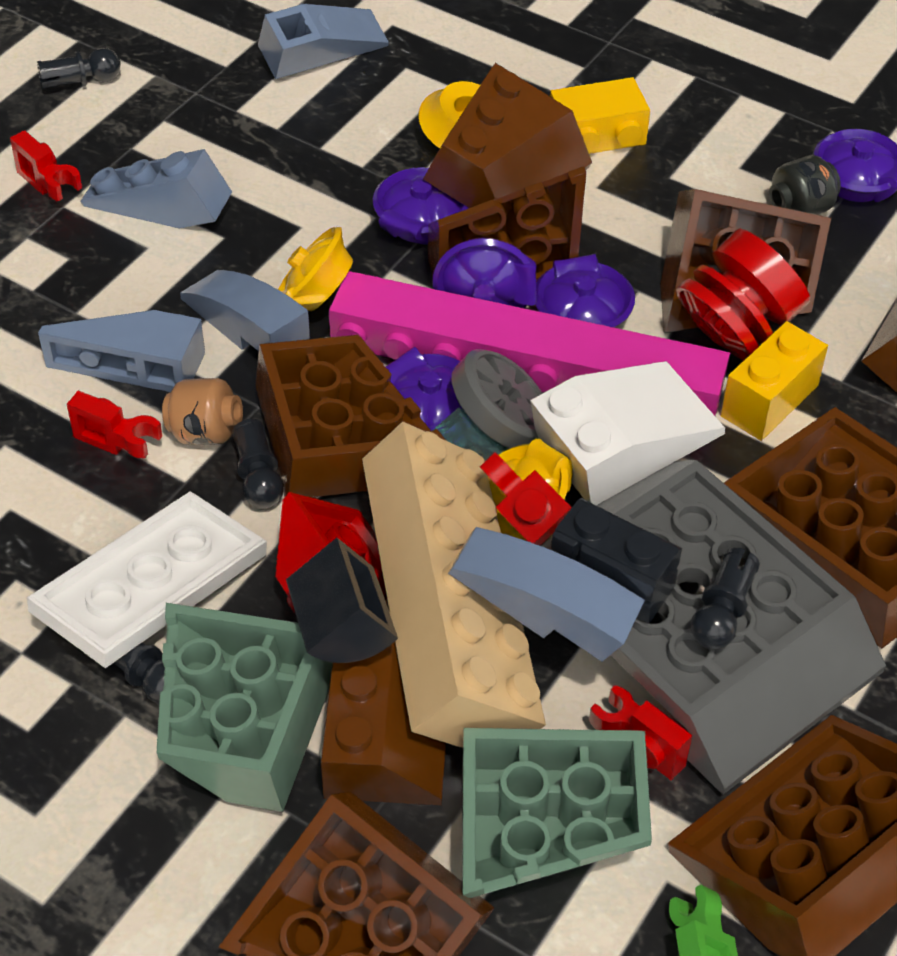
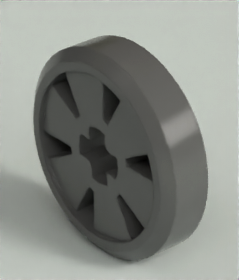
[451,349,543,448]

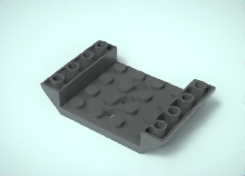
[540,460,886,795]

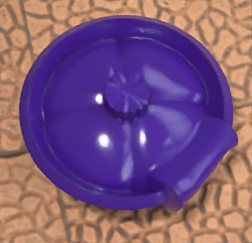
[814,129,897,202]
[373,167,469,245]
[433,238,537,309]
[536,254,635,327]
[386,347,470,437]

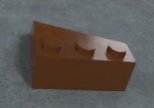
[423,62,592,208]
[428,166,587,282]
[660,189,831,332]
[256,335,447,497]
[219,791,495,956]

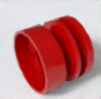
[676,228,810,361]

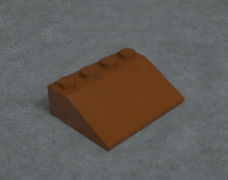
[724,407,897,649]
[667,715,897,956]

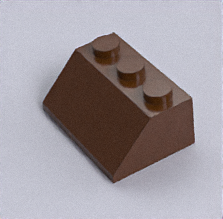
[321,642,446,806]

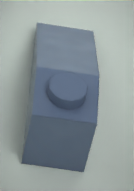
[38,310,205,392]

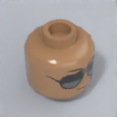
[162,378,243,445]

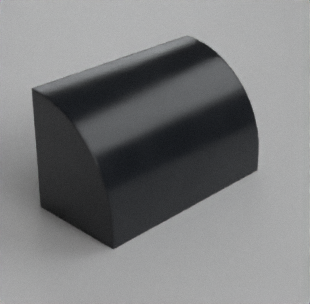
[286,537,398,663]

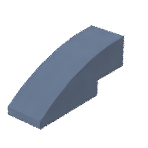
[180,270,310,351]
[448,527,645,662]

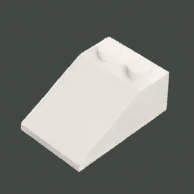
[530,361,725,505]

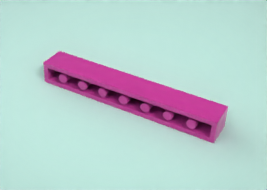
[329,271,730,417]

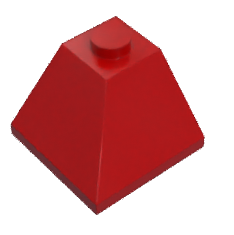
[275,492,387,612]

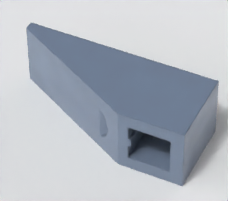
[258,4,389,79]
[80,149,232,229]

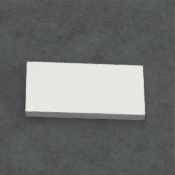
[27,491,267,668]

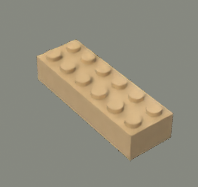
[362,422,546,748]

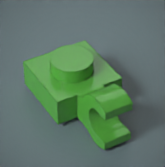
[669,884,738,956]

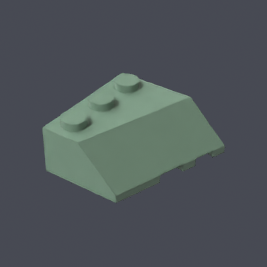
[156,603,333,812]
[462,728,652,898]

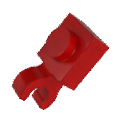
[10,130,82,201]
[67,390,163,459]
[479,452,572,546]
[589,685,693,780]

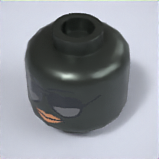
[769,155,841,215]

